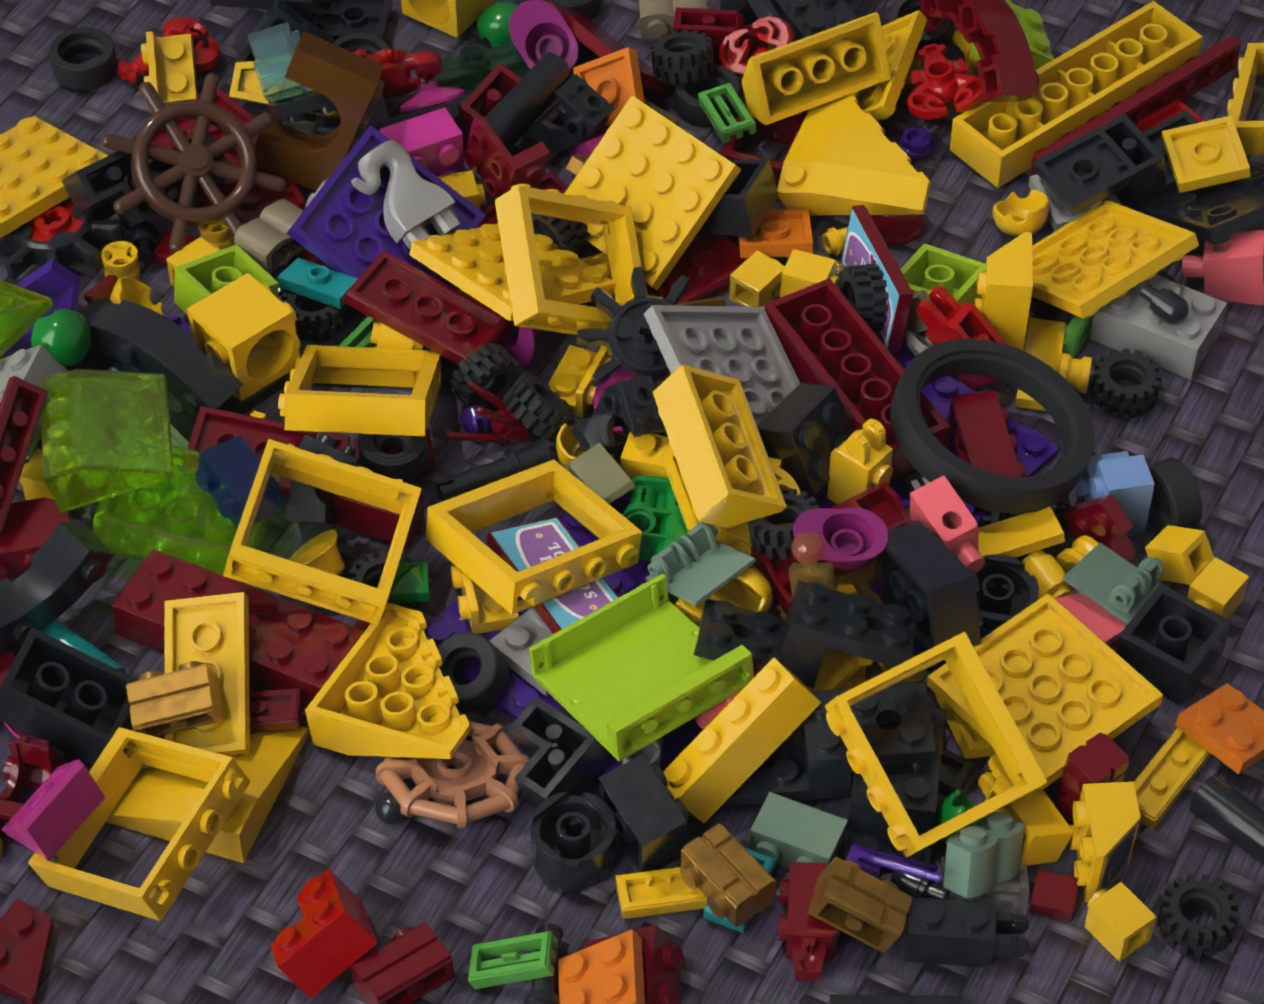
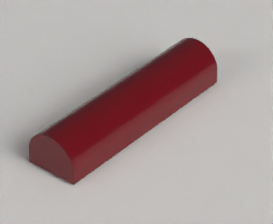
[0,376,49,534]

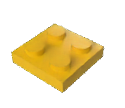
[1162,115,1250,193]

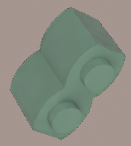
[943,812,1025,898]

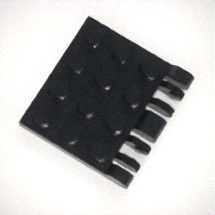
[1133,164,1264,244]

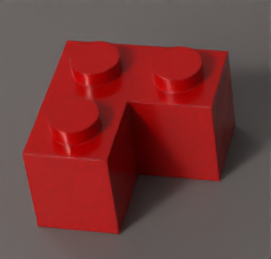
[270,869,378,999]

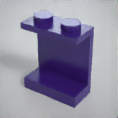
[0,259,81,359]

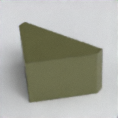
[568,442,635,504]

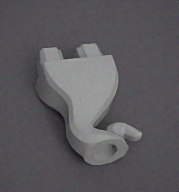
[351,140,460,249]

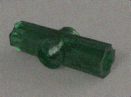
[423,43,529,91]

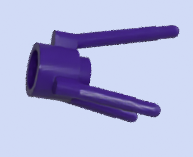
[846,843,944,919]

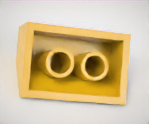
[974,232,1033,351]

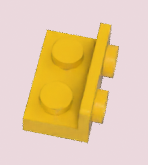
[141,31,198,106]
[547,345,611,419]
[450,565,519,634]

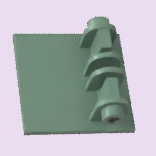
[645,522,756,606]
[1062,543,1163,625]

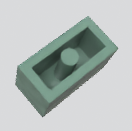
[749,792,848,869]

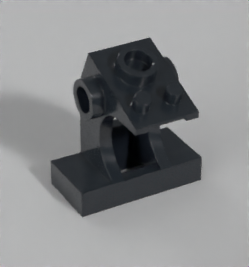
[523,74,614,162]
[571,375,666,455]
[285,432,362,524]

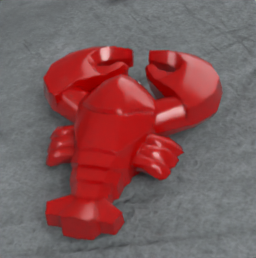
[719,16,794,92]
[118,17,221,84]
[906,43,983,120]
[353,49,442,98]

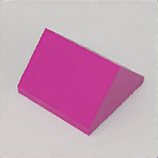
[2,759,105,861]

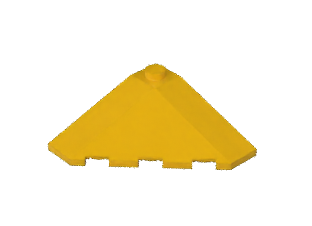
[777,94,931,216]
[305,602,471,759]
[106,726,309,863]

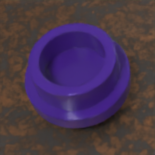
[898,127,934,159]

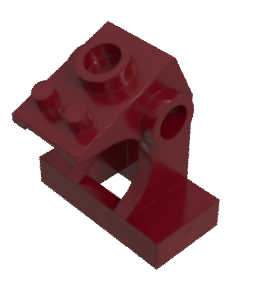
[0,735,65,839]

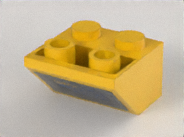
[1068,782,1141,903]

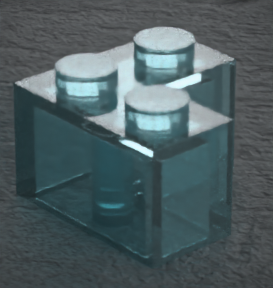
[248,22,311,102]

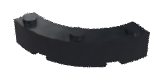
[79,298,243,419]
[0,522,115,655]

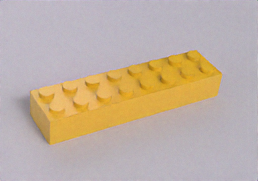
[949,1,1203,188]

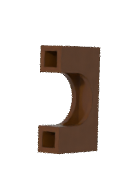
[254,31,385,191]

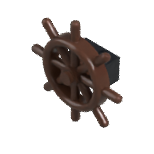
[101,73,286,253]

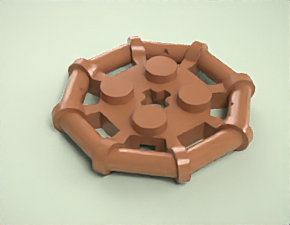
[376,721,531,829]

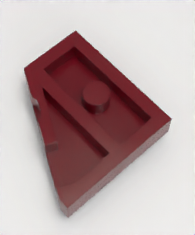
[0,898,54,1004]

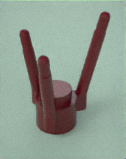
[444,381,531,446]

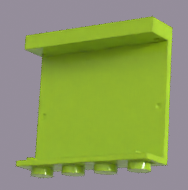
[529,574,754,761]

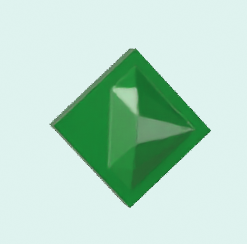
[389,561,429,603]

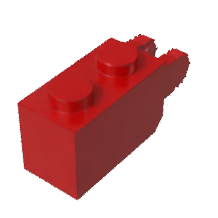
[916,285,1007,389]

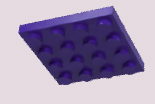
[286,125,486,279]

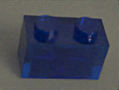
[195,436,282,529]

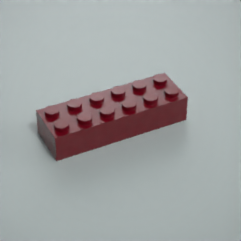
[765,278,950,480]
[111,549,364,709]

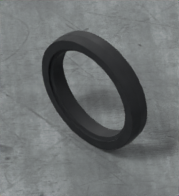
[890,339,1095,513]

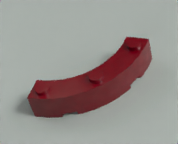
[920,0,1039,102]

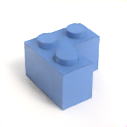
[1075,451,1155,537]

